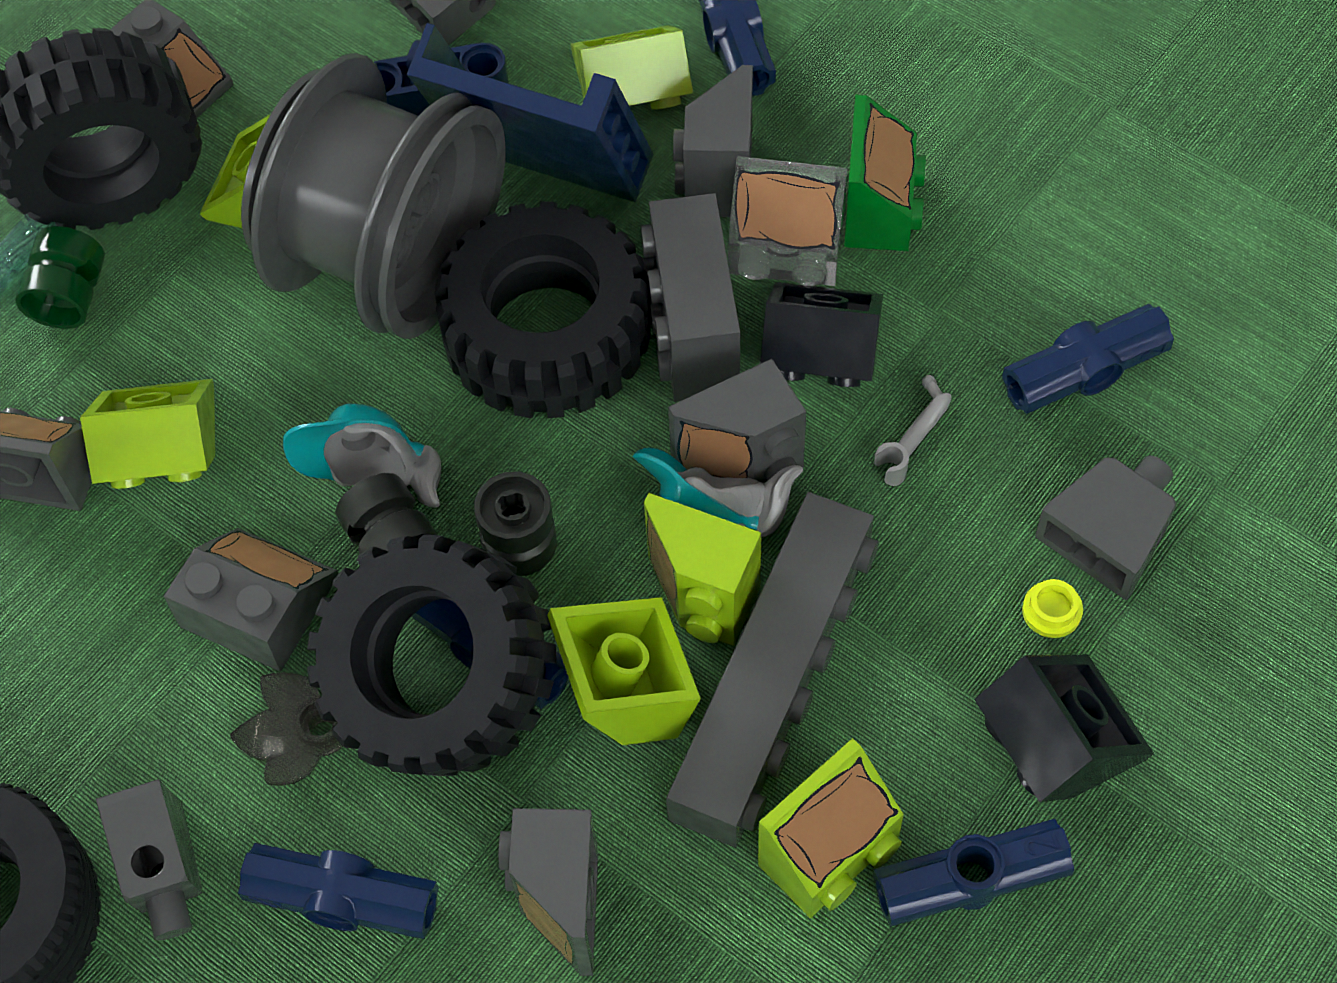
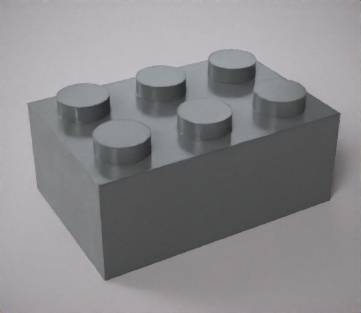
[640,193,740,402]

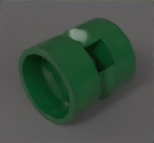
[15,226,106,329]

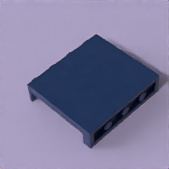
[407,23,654,203]

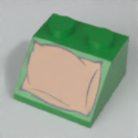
[844,94,926,251]

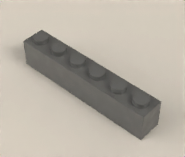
[666,492,879,848]

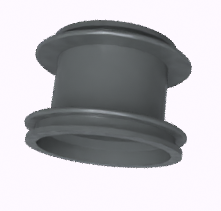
[241,53,505,339]

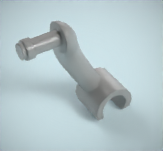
[874,375,952,486]

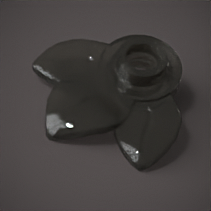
[230,672,343,786]

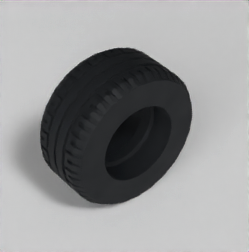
[0,783,101,983]

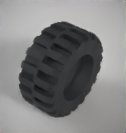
[0,28,202,230]
[434,201,651,419]
[307,534,556,776]

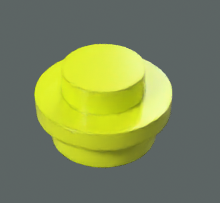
[1022,579,1083,638]

